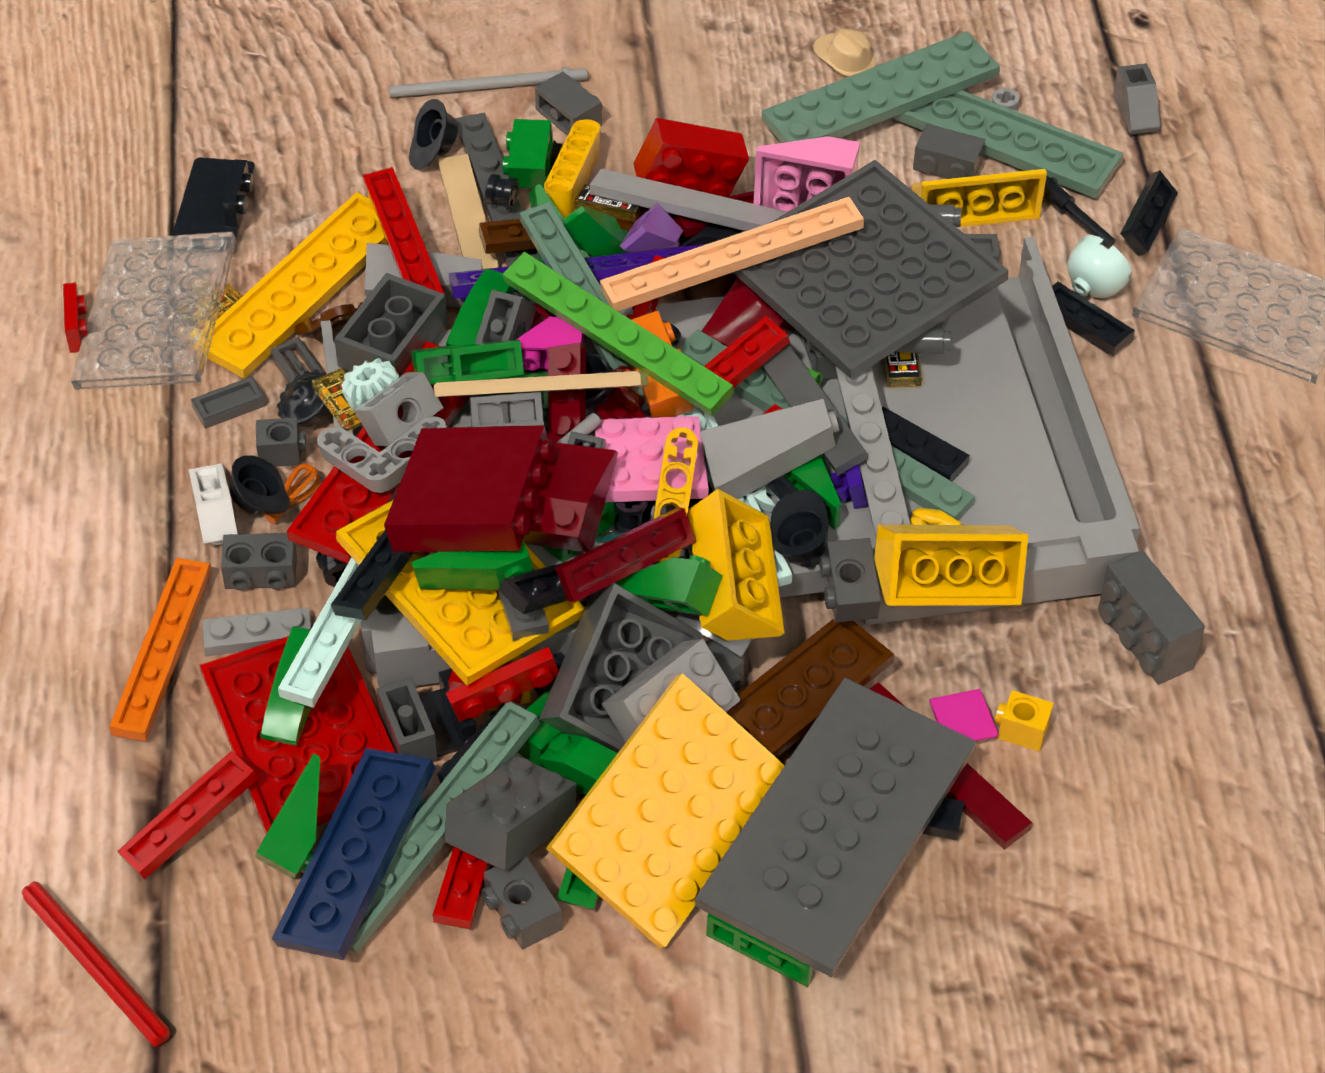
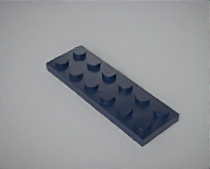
[272,748,436,960]

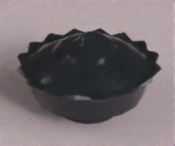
[277,369,330,426]

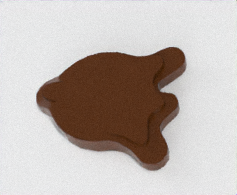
[295,302,363,335]

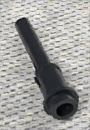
[1043,176,1115,249]

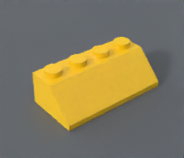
[911,169,1047,227]
[688,489,785,641]
[874,524,1029,606]

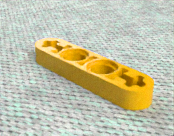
[653,427,698,564]

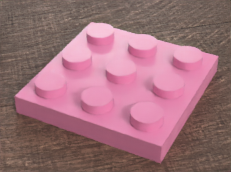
[594,416,709,502]

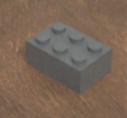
[334,273,447,377]
[1098,551,1205,685]
[444,755,577,871]

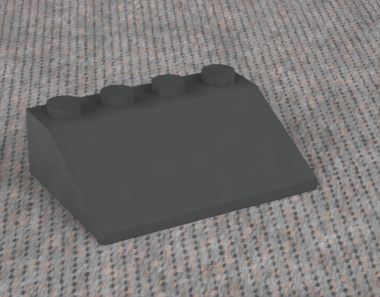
[539,583,702,753]

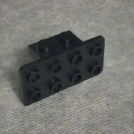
[170,157,256,253]

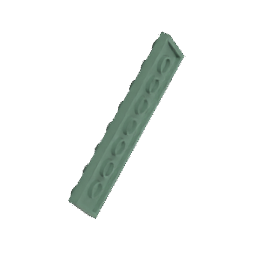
[761,31,1000,143]
[892,90,1124,199]

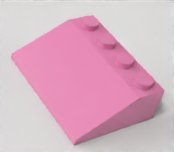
[754,136,860,212]

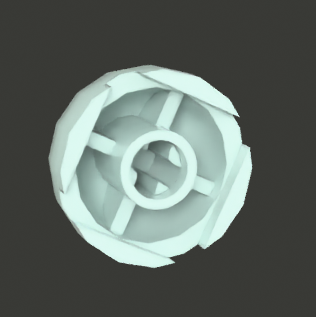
[1067,235,1132,299]

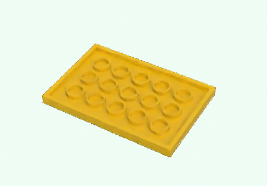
[336,500,585,686]
[546,673,785,948]

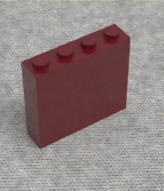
[384,425,555,552]

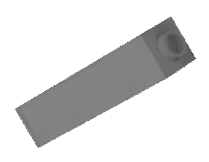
[364,243,483,308]
[700,399,839,499]

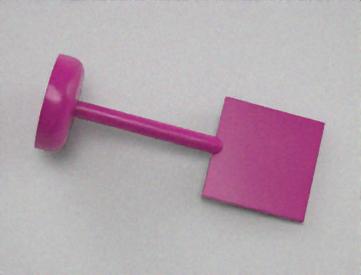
[929,689,999,742]

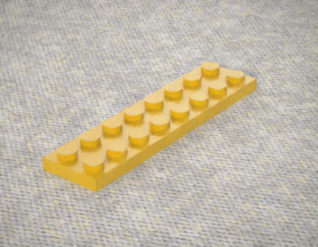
[192,192,388,379]

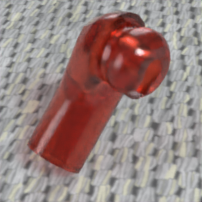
[612,365,645,412]

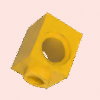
[994,690,1054,752]

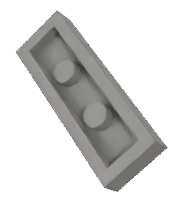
[202,607,311,656]

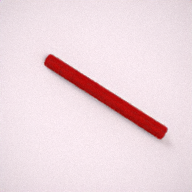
[22,881,171,1047]

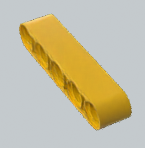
[544,119,600,218]

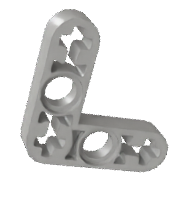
[317,417,447,493]

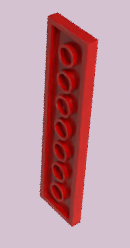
[287,341,470,564]

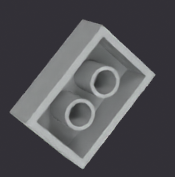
[602,638,740,742]

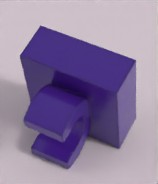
[829,464,868,509]

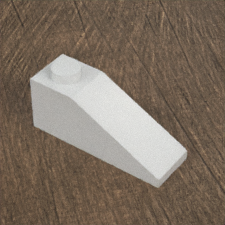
[189,463,238,545]

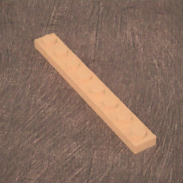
[600,197,864,311]

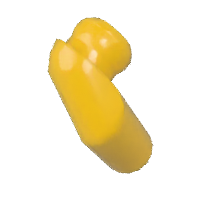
[909,507,963,525]

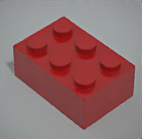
[633,118,749,197]

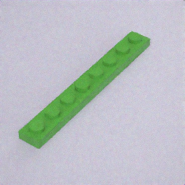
[502,252,734,417]

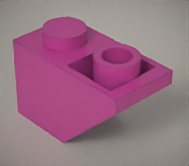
[516,317,586,371]

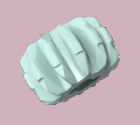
[341,358,400,412]

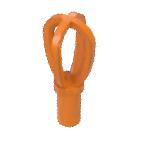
[264,463,320,524]

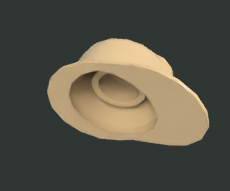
[813,28,876,77]

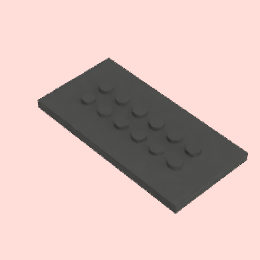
[695,678,977,978]

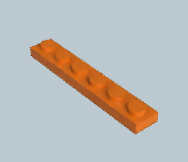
[109,558,212,741]

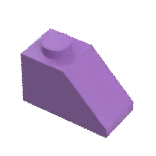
[620,203,683,252]

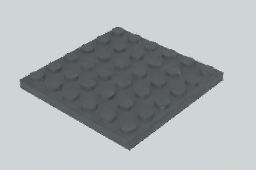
[732,160,1009,379]

